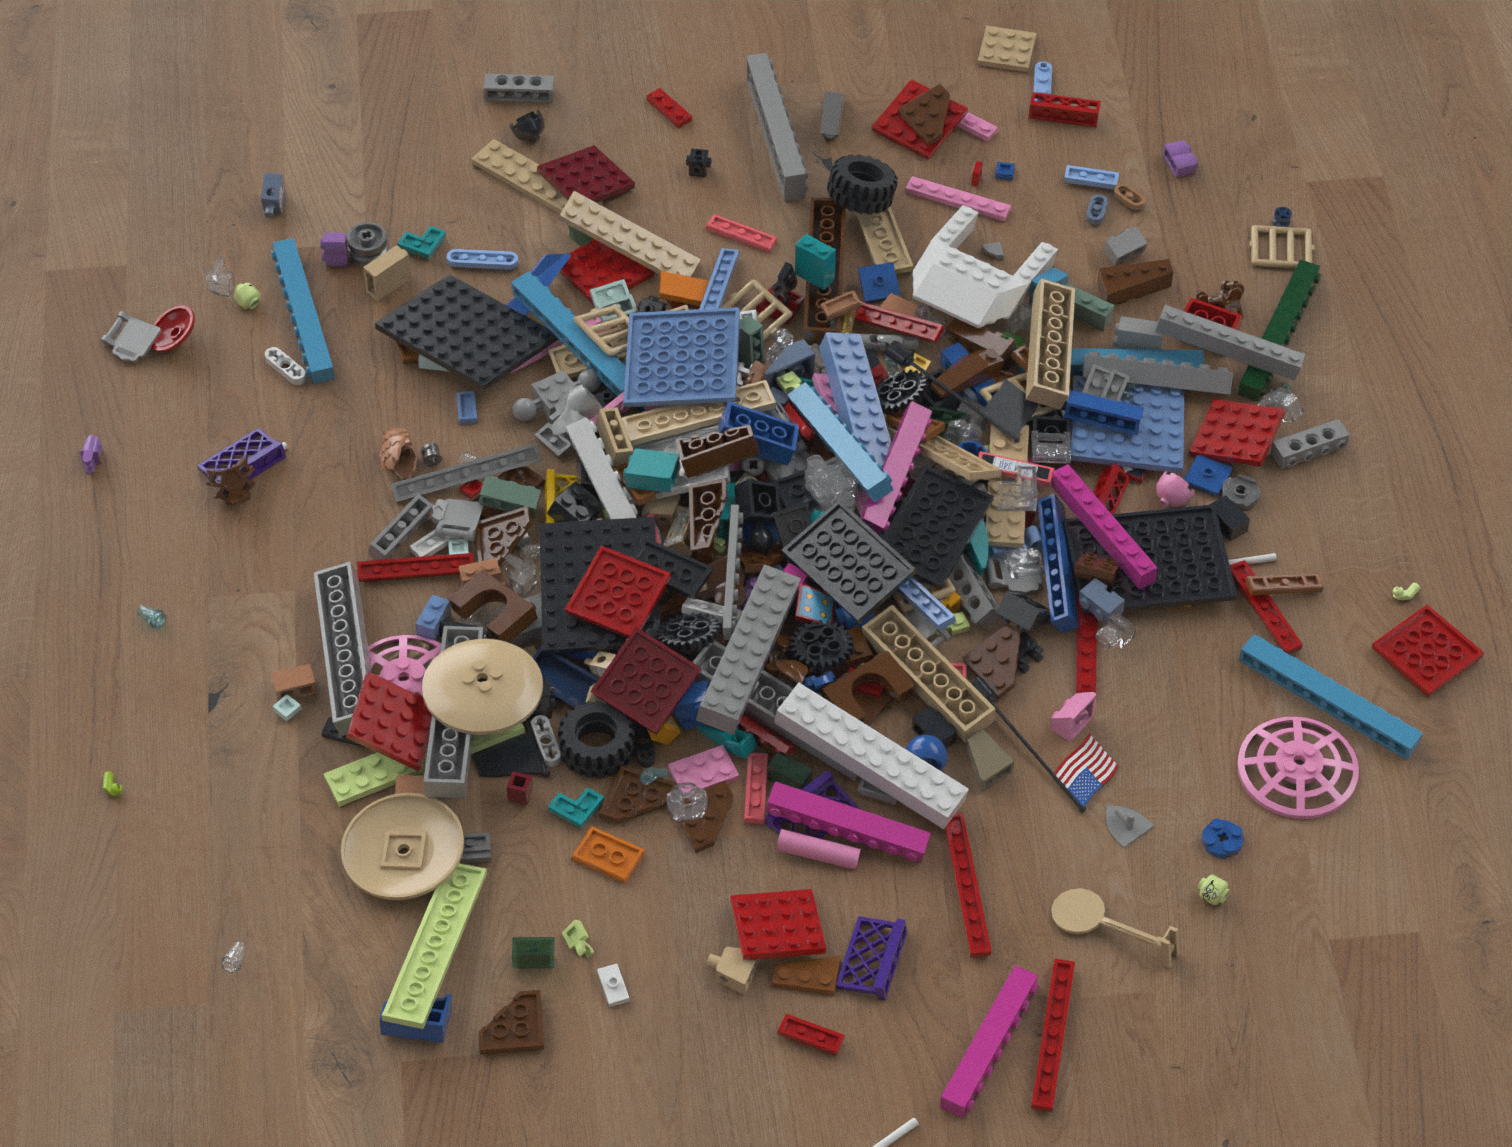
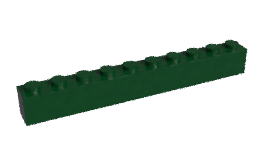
[1238,259,1322,402]

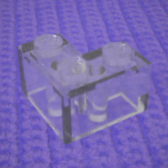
[997,466,1038,511]

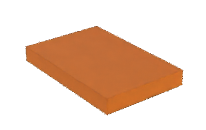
[659,271,709,306]
[571,826,645,884]

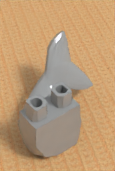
[549,384,603,437]

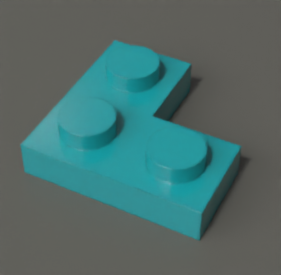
[397,226,446,259]
[547,787,604,829]

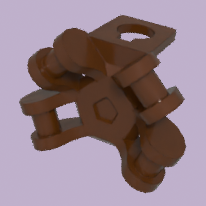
[1196,280,1245,320]
[206,457,256,505]

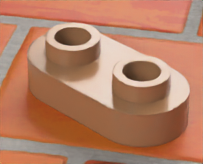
[1114,183,1145,210]

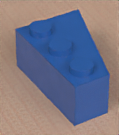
[380,994,452,1043]

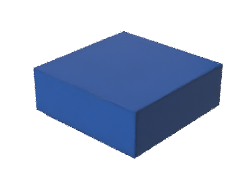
[995,162,1015,180]

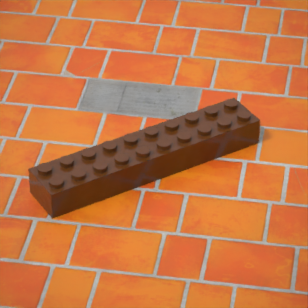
[803,197,846,345]

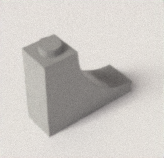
[820,91,846,138]

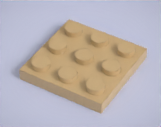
[978,25,1037,73]

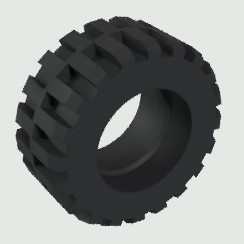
[827,154,898,215]
[558,700,635,778]

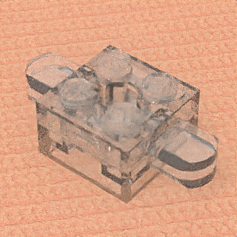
[805,455,858,512]

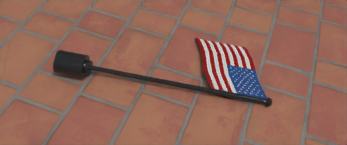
[970,677,1118,813]

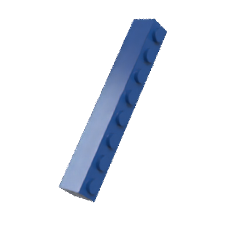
[1037,494,1079,633]

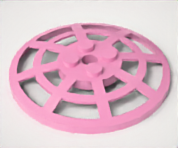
[368,635,441,697]
[1237,717,1359,819]

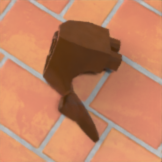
[689,539,746,602]

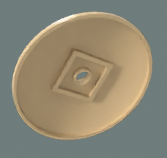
[422,639,543,735]
[341,793,464,900]

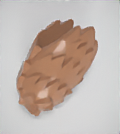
[379,427,417,480]

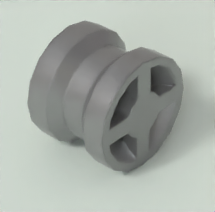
[421,443,442,467]

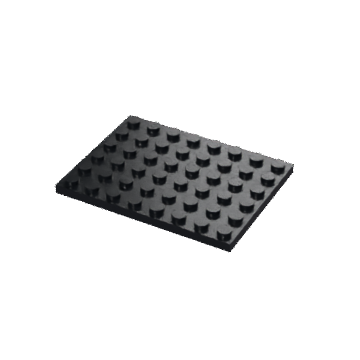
[375,274,558,391]
[1063,504,1237,616]
[539,517,660,655]

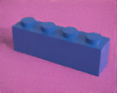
[1064,390,1144,435]

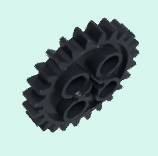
[876,369,929,416]
[656,612,721,653]
[789,620,854,673]

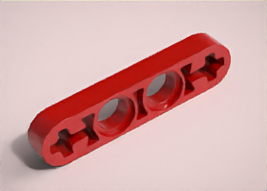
[783,402,816,441]

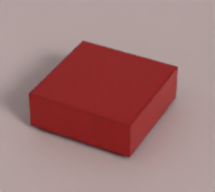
[971,161,983,186]
[460,479,483,499]

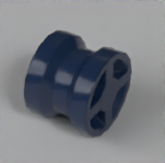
[1273,207,1292,227]

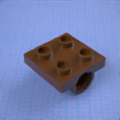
[1074,553,1120,587]

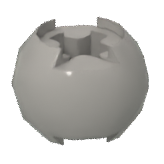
[741,455,765,476]

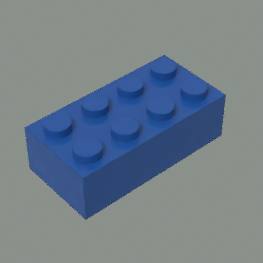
[718,401,799,466]

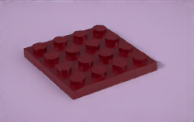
[537,145,635,202]
[590,627,702,735]

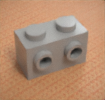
[1103,227,1147,266]

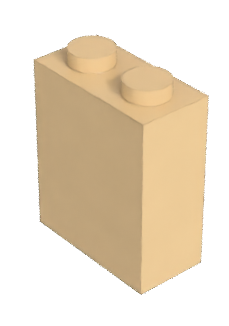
[363,245,411,301]

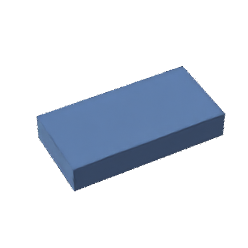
[456,391,478,425]

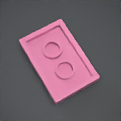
[668,745,739,798]

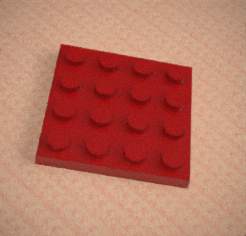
[871,79,968,160]
[560,239,655,306]
[1189,399,1285,467]
[565,546,671,638]
[1371,604,1484,697]
[346,672,432,771]
[730,889,826,961]

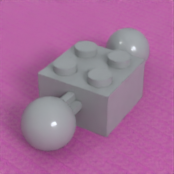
[512,369,601,423]

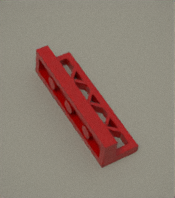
[1028,92,1101,127]
[1093,463,1130,514]

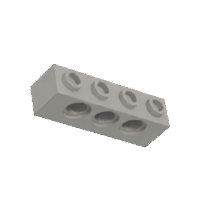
[483,74,555,103]
[1270,419,1350,469]
[367,493,433,560]
[949,554,1001,628]

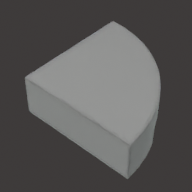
[982,242,1004,259]

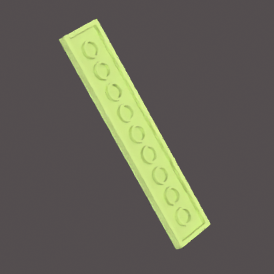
[324,723,525,807]
[382,863,487,1029]

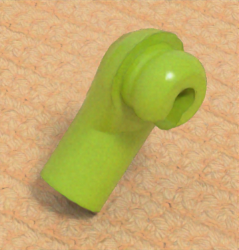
[102,771,123,797]

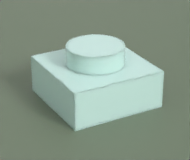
[448,539,469,555]
[273,695,301,721]

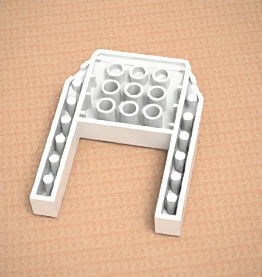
[913,205,1058,328]

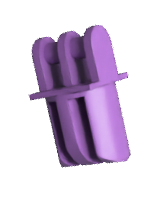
[80,435,102,474]

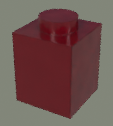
[506,771,533,805]

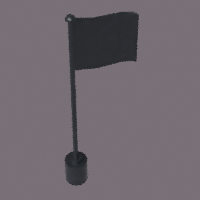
[885,340,1038,443]
[473,632,550,777]

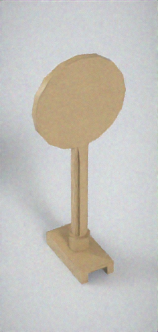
[1051,888,1179,969]

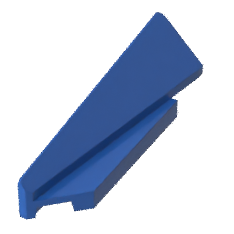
[506,253,571,316]

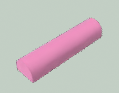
[776,829,861,870]

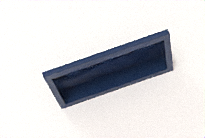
[532,645,599,707]

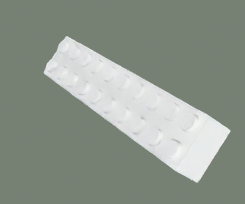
[774,683,969,829]

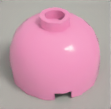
[1156,471,1195,508]

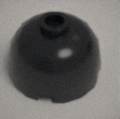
[509,110,545,142]

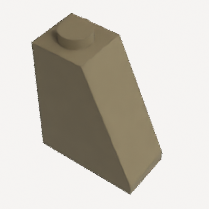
[967,730,1014,792]

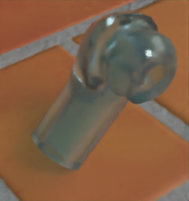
[640,767,668,784]

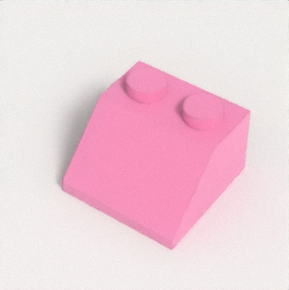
[1051,692,1097,742]

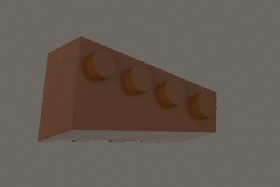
[1097,259,1173,305]
[945,318,1016,371]
[675,425,760,478]
[794,626,873,685]

